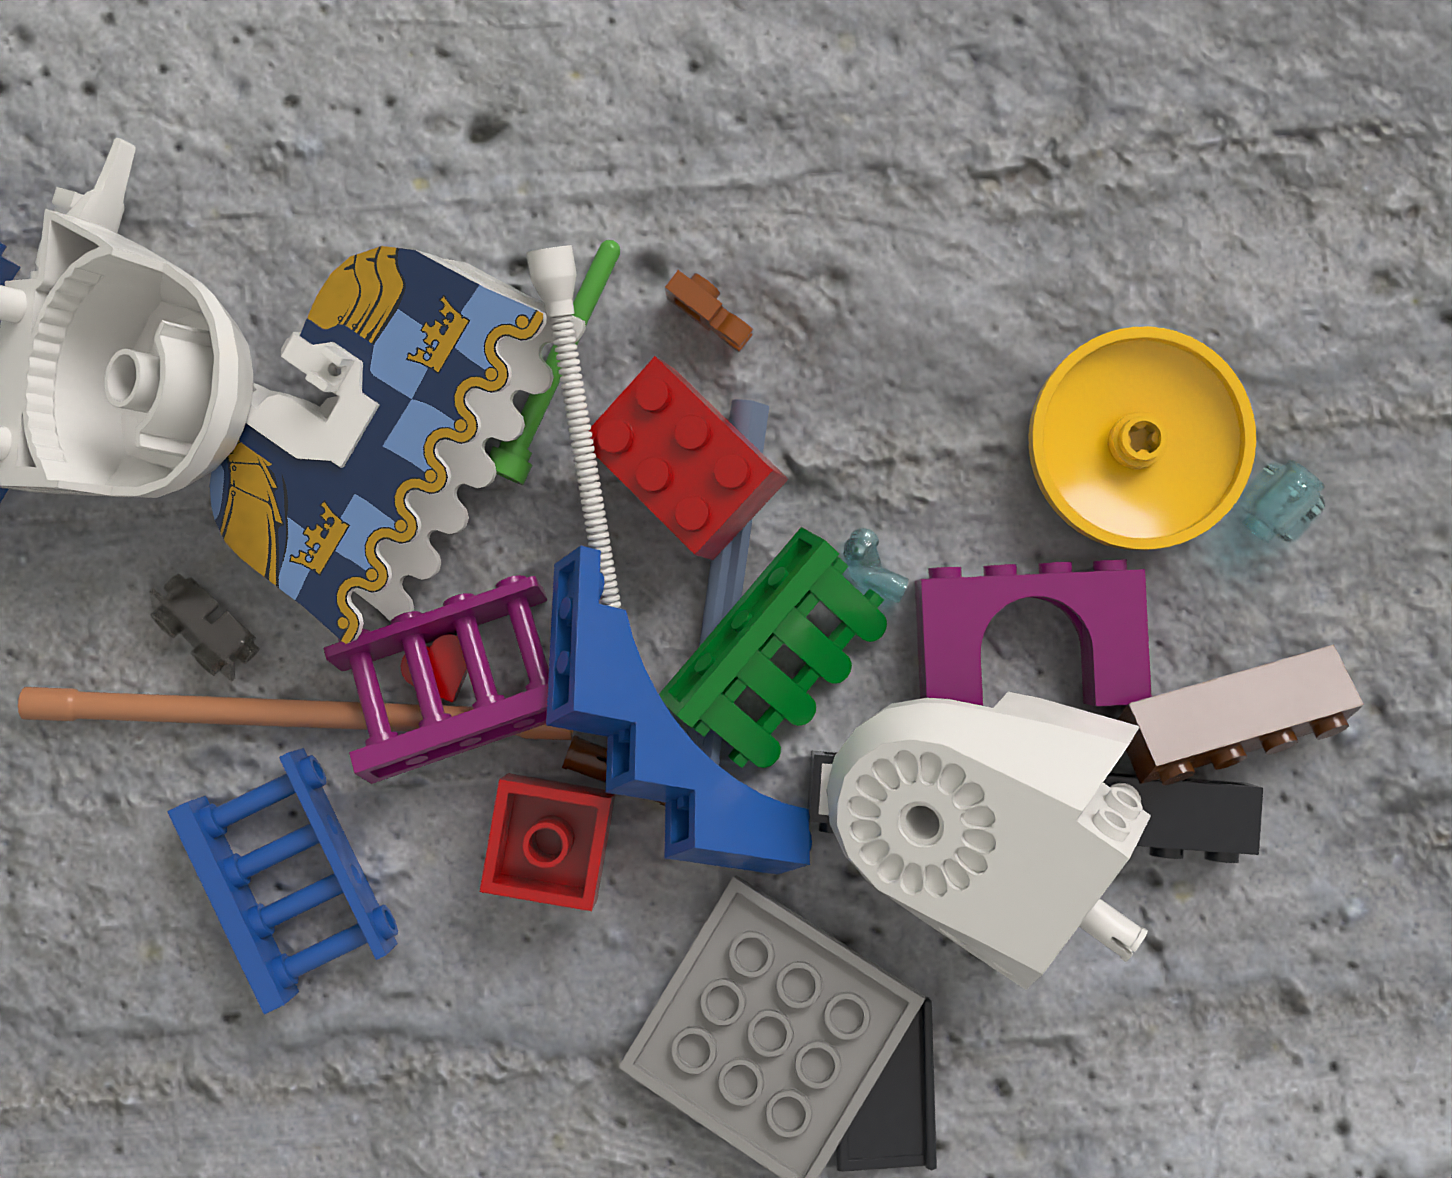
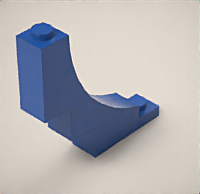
[546,545,812,875]

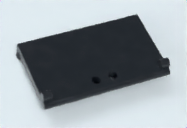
[836,997,937,1172]

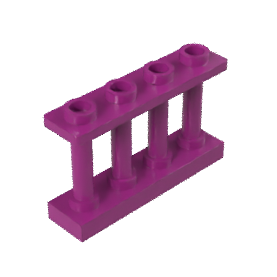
[323,575,549,784]

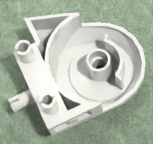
[0,209,253,498]
[827,692,1151,990]

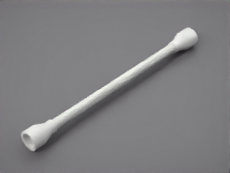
[526,245,621,609]

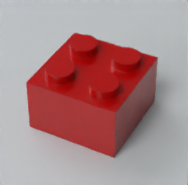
[479,773,616,912]

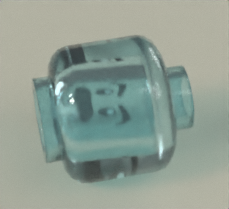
[1239,459,1325,544]

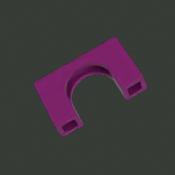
[915,559,1152,706]

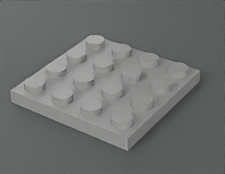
[618,875,926,1178]

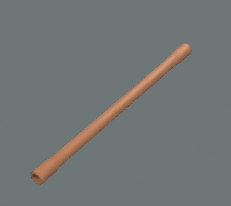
[18,687,574,741]

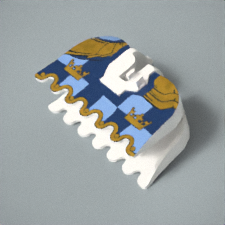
[209,246,586,644]

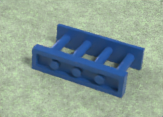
[167,748,398,1015]

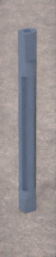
[687,399,769,766]

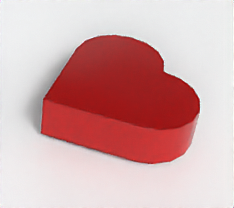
[400,634,468,703]

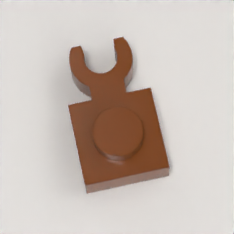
[665,270,753,353]

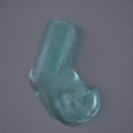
[843,528,909,603]

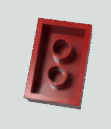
[588,356,789,560]

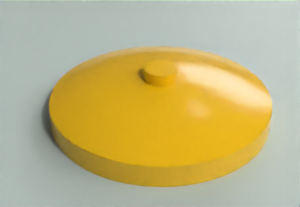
[1028,326,1256,550]

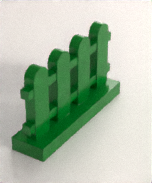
[659,527,887,768]

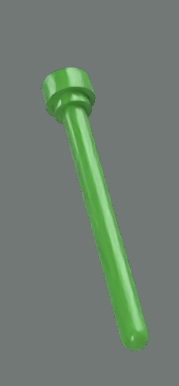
[488,240,620,485]

